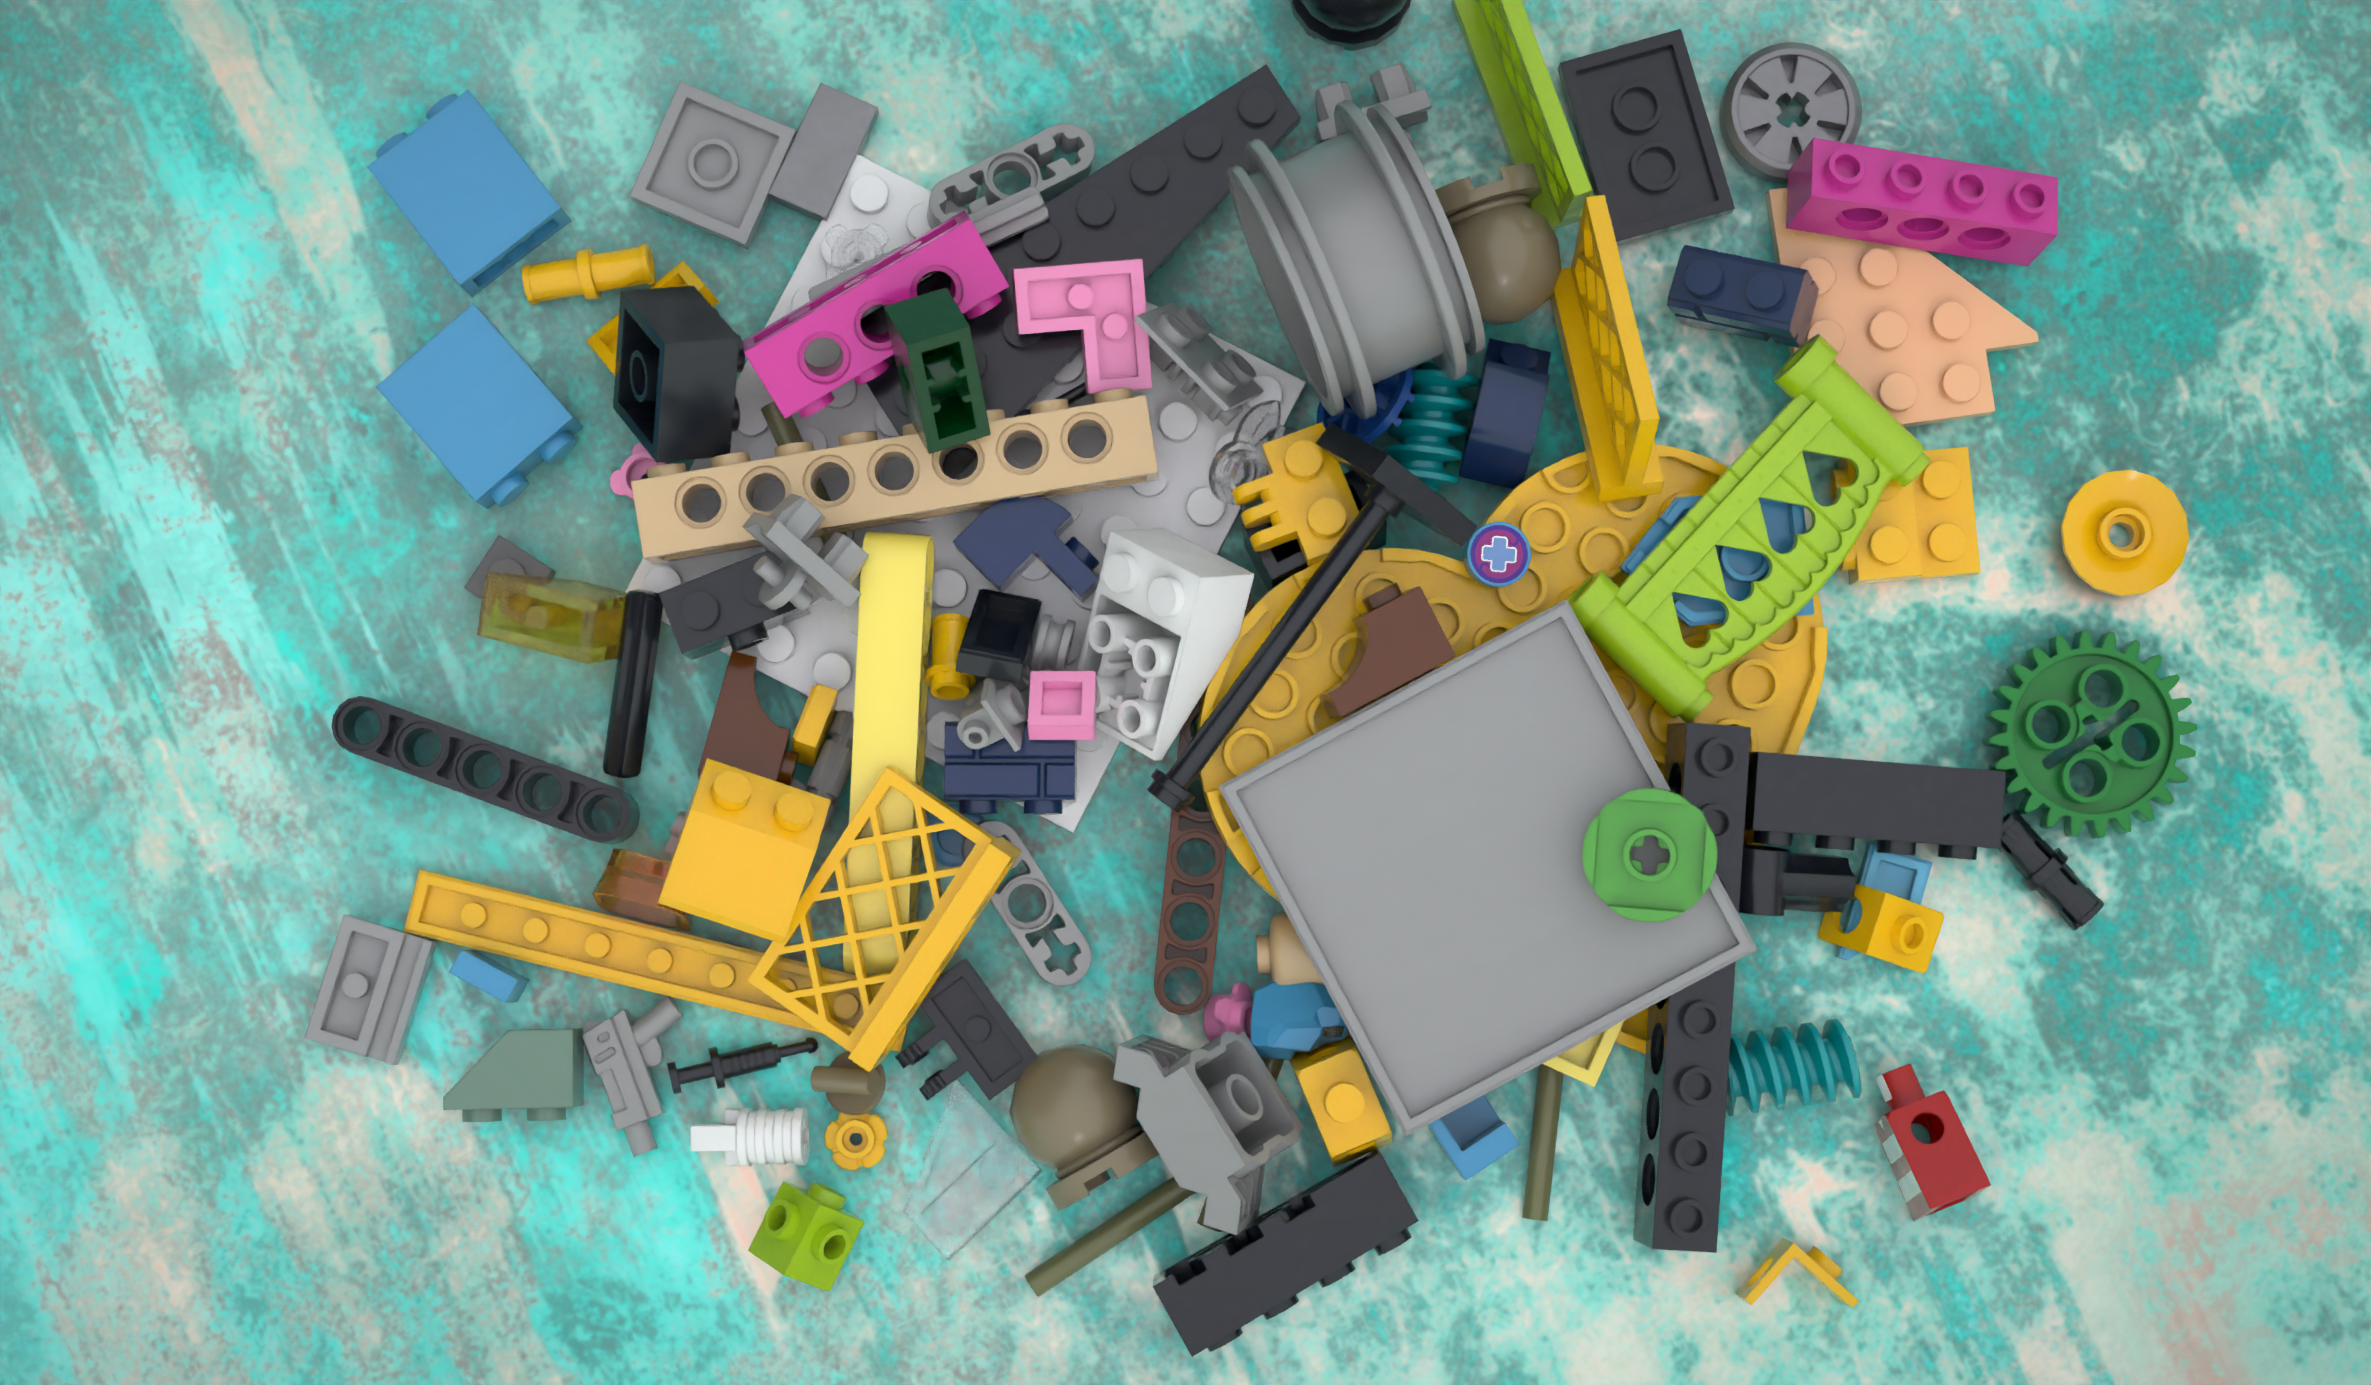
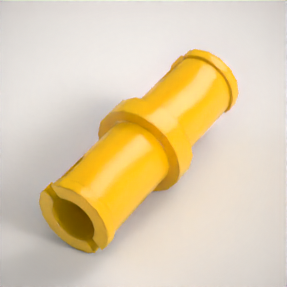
[522,243,656,305]

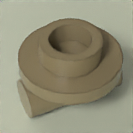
[810,1051,886,1115]

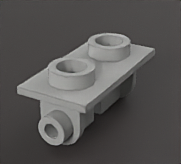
[957,662,1032,752]

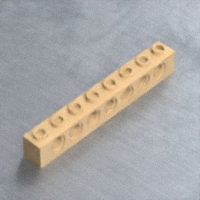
[631,388,1160,564]

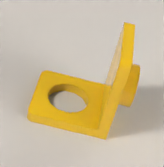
[1818,884,1944,973]
[1735,1238,1859,1308]

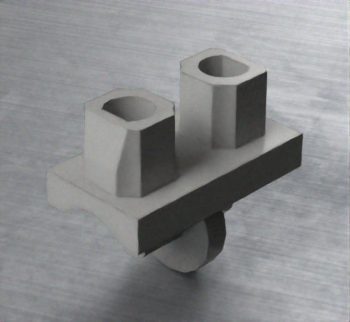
[1314,63,1431,148]
[742,493,869,611]

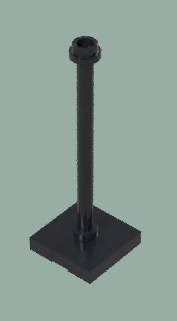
[1147,423,1477,813]

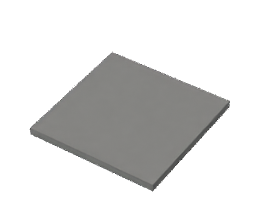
[1218,599,1757,1136]

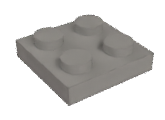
[629,81,797,249]

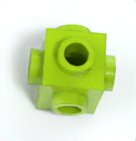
[748,1181,865,1292]

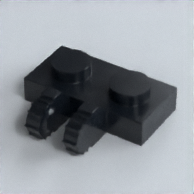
[895,958,1037,1101]

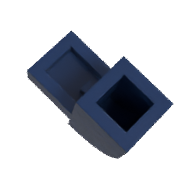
[1459,338,1551,489]
[952,496,1100,603]

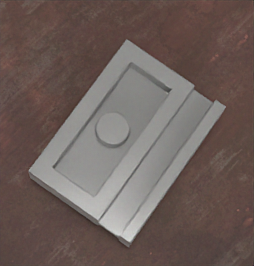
[304,915,438,1065]

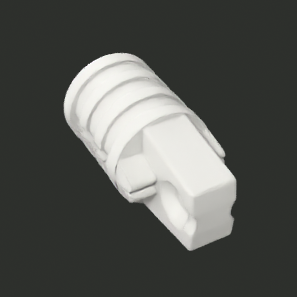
[690,1107,810,1166]

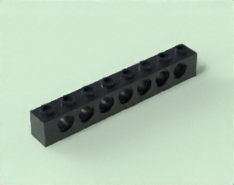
[1633,722,1751,1253]

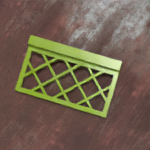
[1451,0,1594,230]

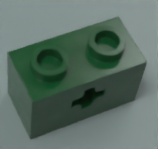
[884,288,991,454]

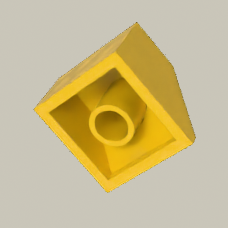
[658,758,831,944]

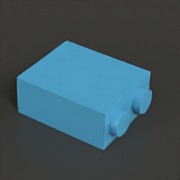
[367,90,571,297]
[376,304,583,509]

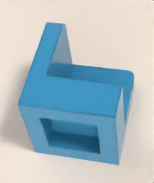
[1427,1095,1520,1180]

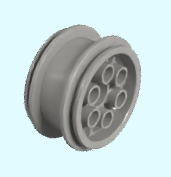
[1227,100,1485,420]

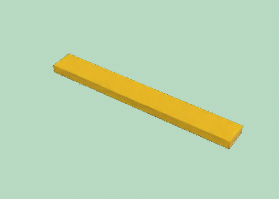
[403,869,910,1052]

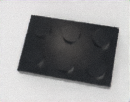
[1557,29,1735,246]

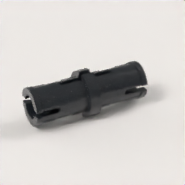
[1998,809,2104,931]

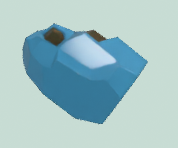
[1251,982,1350,1060]

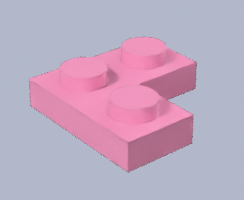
[1011,258,1152,394]

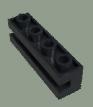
[1744,752,2006,860]

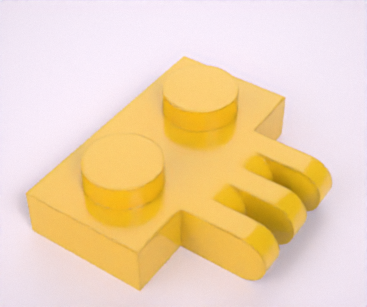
[1231,422,1369,567]

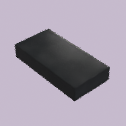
[956,588,1042,684]

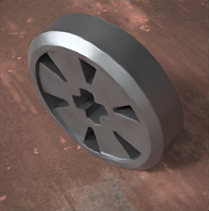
[1719,42,1862,184]

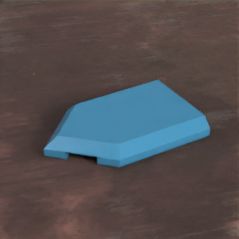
[1618,495,1814,626]

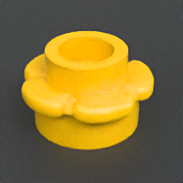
[824,1112,888,1171]

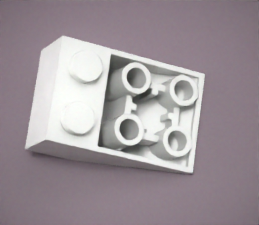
[1077,528,1254,761]

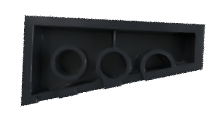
[1153,1150,1419,1357]

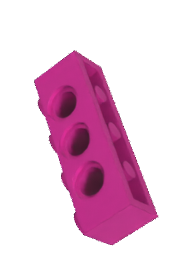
[1786,138,2058,267]
[743,210,1009,419]

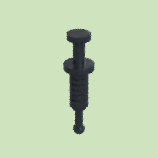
[667,1037,818,1095]

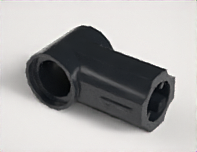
[1739,844,1856,916]

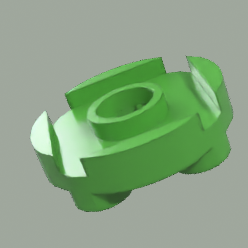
[1582,788,1718,922]

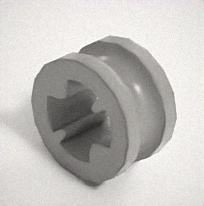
[1031,614,1076,671]

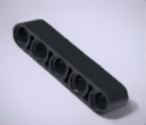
[331,696,640,845]

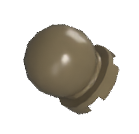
[1435,163,1562,325]
[1009,1044,1159,1211]

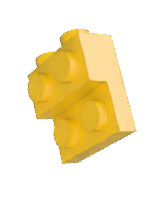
[1830,447,1981,586]

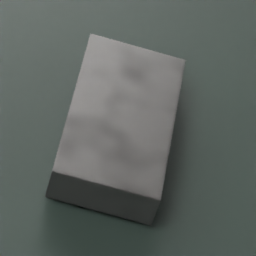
[768,83,879,222]

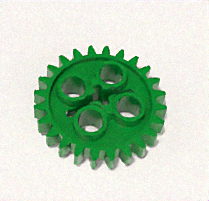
[1983,630,2197,839]

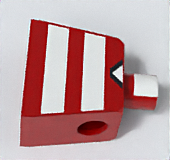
[1875,1064,1991,1221]

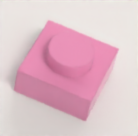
[1027,671,1097,740]

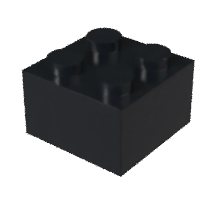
[613,286,745,463]

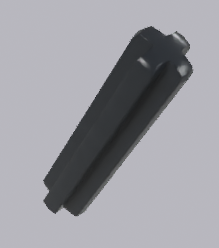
[602,589,663,778]

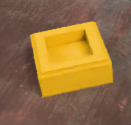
[792,683,838,767]

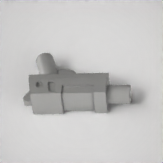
[581,996,684,1157]

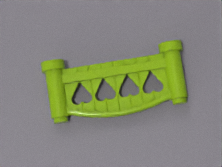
[1567,334,1930,722]

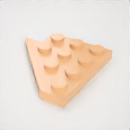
[1765,187,2039,427]

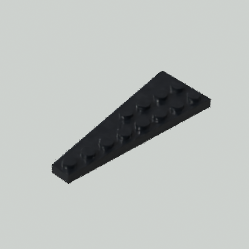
[860,64,1301,479]

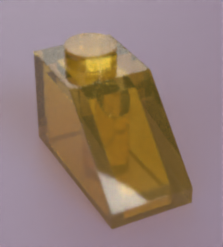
[477,572,627,664]

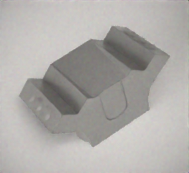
[1113,1031,1305,1235]

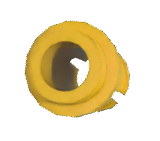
[924,613,976,700]

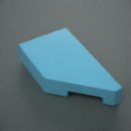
[1835,844,1933,960]

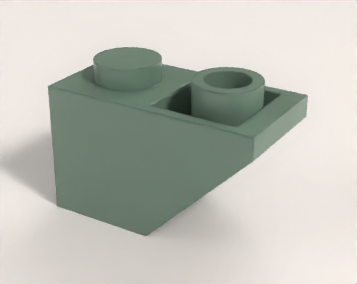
[443,1028,584,1122]

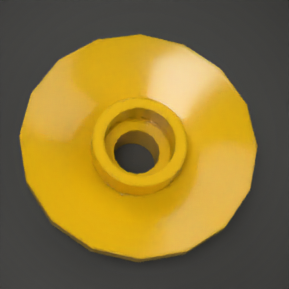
[2060,470,2189,596]

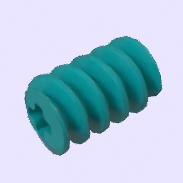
[1383,362,1480,500]
[1726,1019,1861,1116]

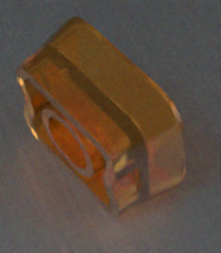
[592,848,693,931]

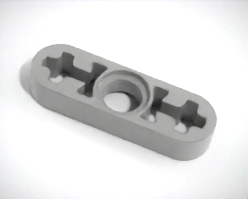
[927,123,1095,229]
[961,820,1091,986]

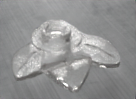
[1209,400,1298,511]

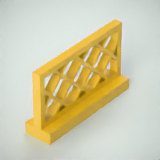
[1550,195,1664,502]
[747,766,1022,1072]

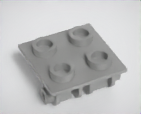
[1134,301,1264,426]

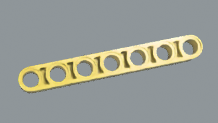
[843,531,935,975]

